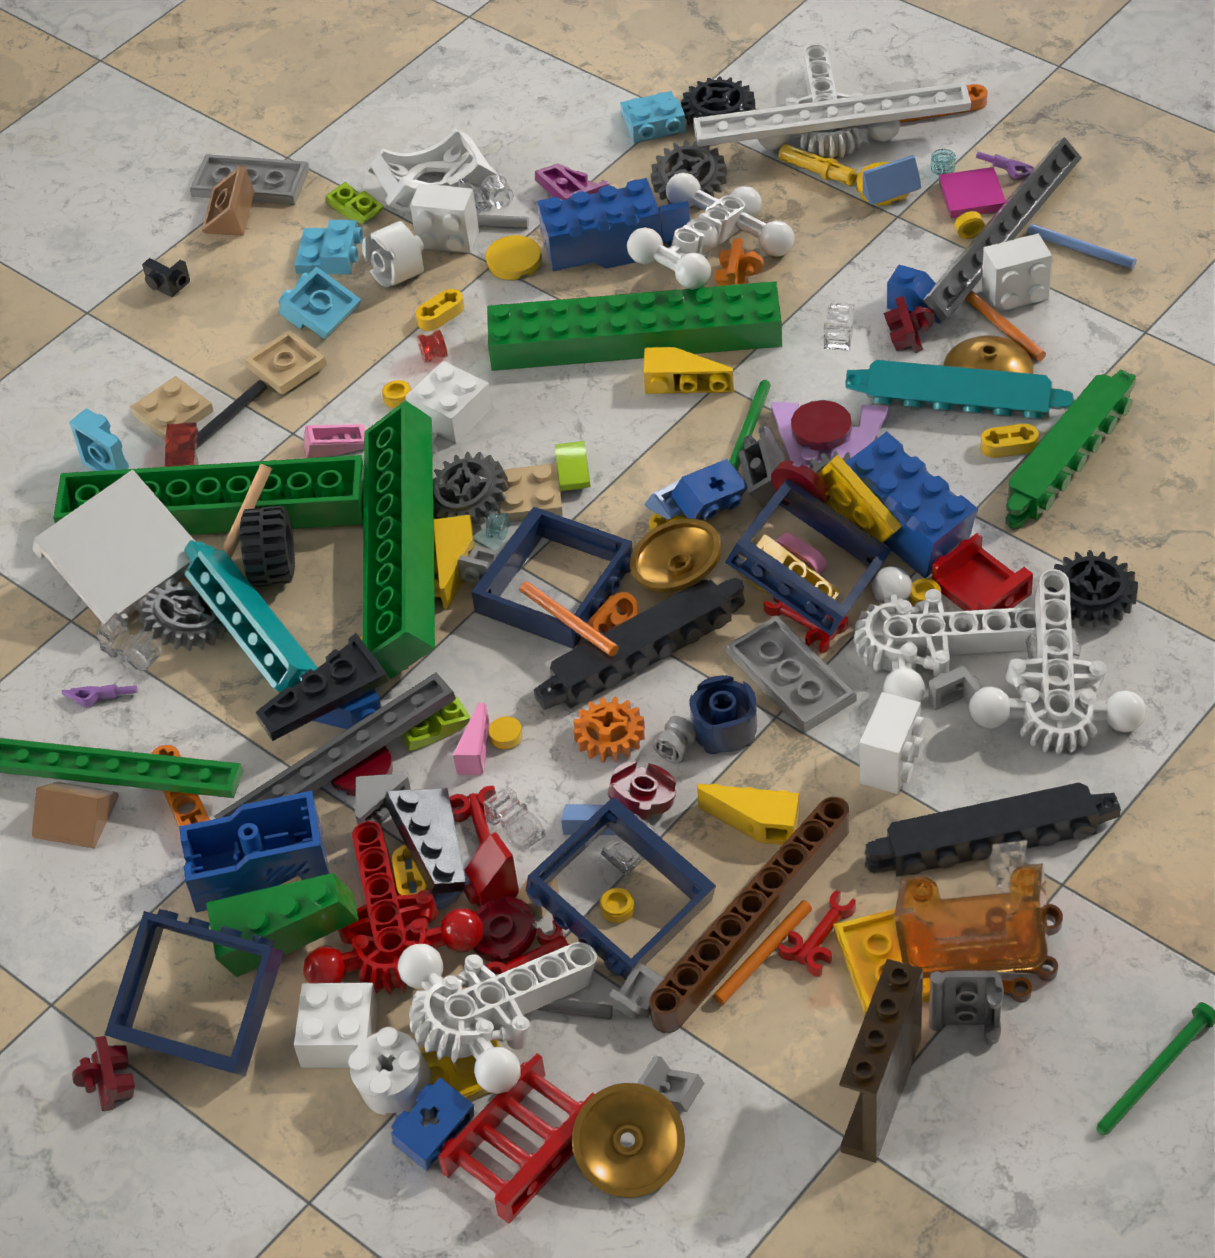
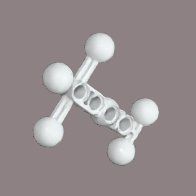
[627,172,795,290]

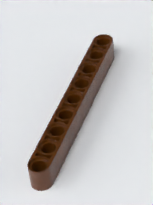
[649,796,849,1033]

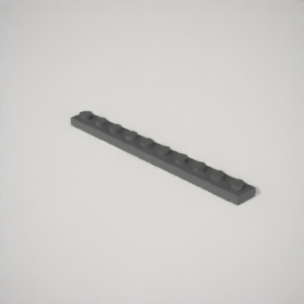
[923,137,1082,322]

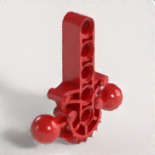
[303,821,484,995]

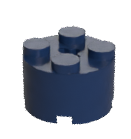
[689,675,757,754]

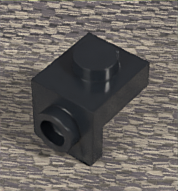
[142,258,190,297]

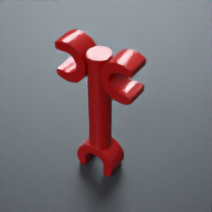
[763,596,848,654]
[449,786,500,853]
[778,890,856,977]
[485,920,570,974]

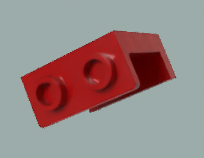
[932,533,1033,611]

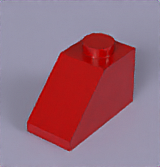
[463,832,519,908]

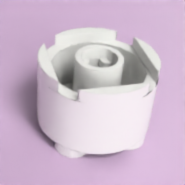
[362,221,424,287]
[348,1027,431,1115]

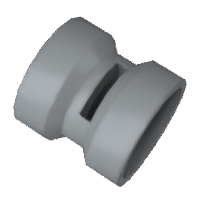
[653,716,697,763]

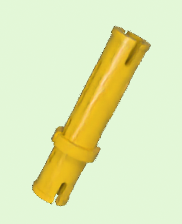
[779,143,857,186]

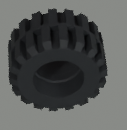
[240,506,295,587]

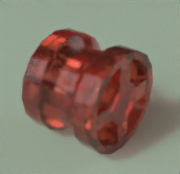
[417,329,448,363]

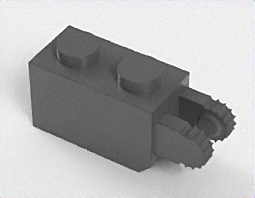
[738,425,785,507]

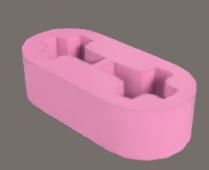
[775,533,827,575]

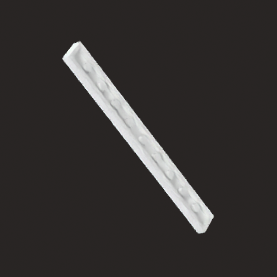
[694,82,971,147]

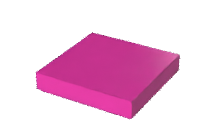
[939,167,1006,218]

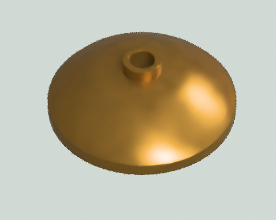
[943,335,1033,374]
[630,518,722,593]
[572,1083,685,1198]

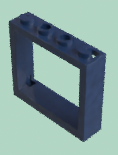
[725,478,892,636]
[471,507,633,649]
[525,797,716,980]
[104,909,284,1077]

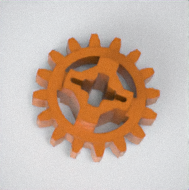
[573,697,645,763]

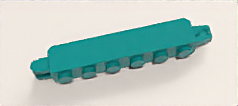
[845,360,1075,420]
[184,540,318,692]

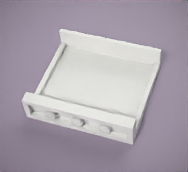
[33,470,195,633]

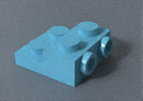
[620,91,686,143]
[294,219,363,274]
[278,266,361,340]
[69,408,129,471]

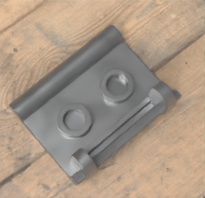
[929,971,1004,1044]

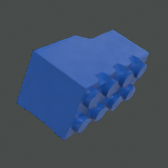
[537,178,662,271]
[845,431,978,578]
[179,791,330,913]

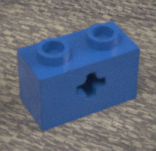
[671,459,747,520]
[391,1078,474,1171]

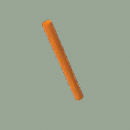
[965,290,1046,362]
[519,581,619,657]
[713,900,812,1005]

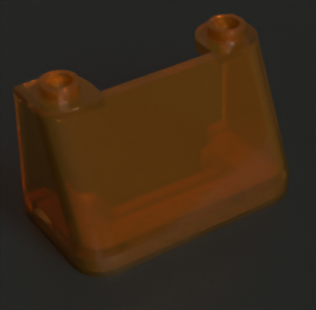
[894,863,1048,979]

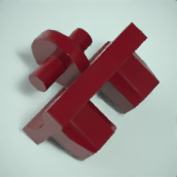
[884,296,935,353]
[72,1036,135,1111]

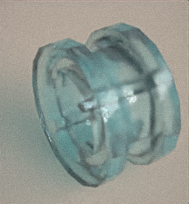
[931,149,956,175]
[486,510,509,540]

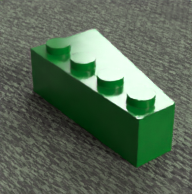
[206,873,359,977]

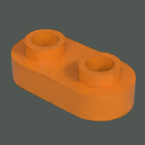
[587,592,639,634]

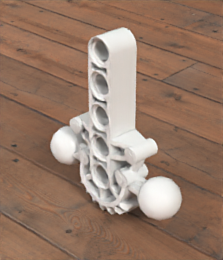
[758,44,900,158]
[854,566,1037,702]
[969,569,1147,755]
[398,942,597,1094]

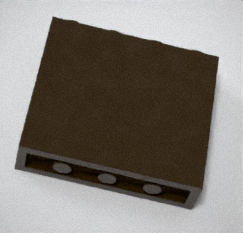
[839,959,923,1163]

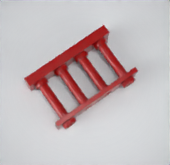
[438,1053,594,1224]

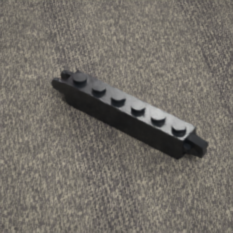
[534,577,745,710]
[865,782,1121,877]

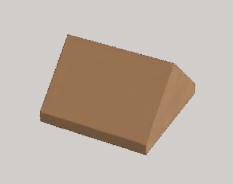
[202,165,254,236]
[32,782,119,849]

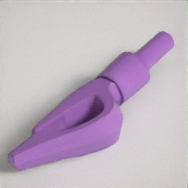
[976,151,1034,180]
[62,684,138,708]

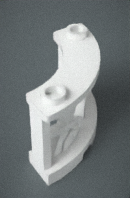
[367,129,498,212]

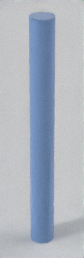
[1027,224,1137,270]

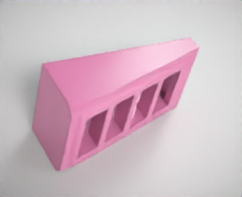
[303,424,365,458]
[453,703,490,775]

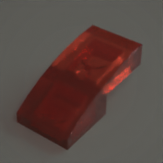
[165,422,198,467]

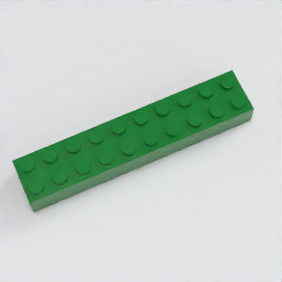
[487,281,782,371]
[362,400,435,679]
[53,455,364,535]

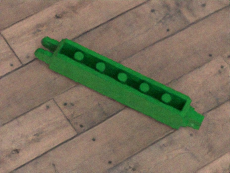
[1006,369,1136,529]

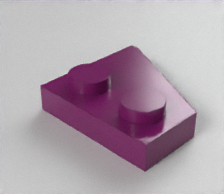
[534,163,610,200]

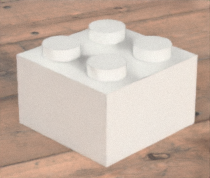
[410,183,479,253]
[982,233,1052,312]
[406,361,493,444]
[860,692,925,794]
[294,983,379,1068]

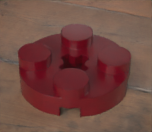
[607,762,677,820]

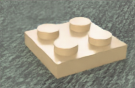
[244,330,327,395]
[130,376,214,442]
[499,463,563,523]

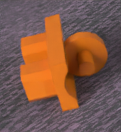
[715,238,764,286]

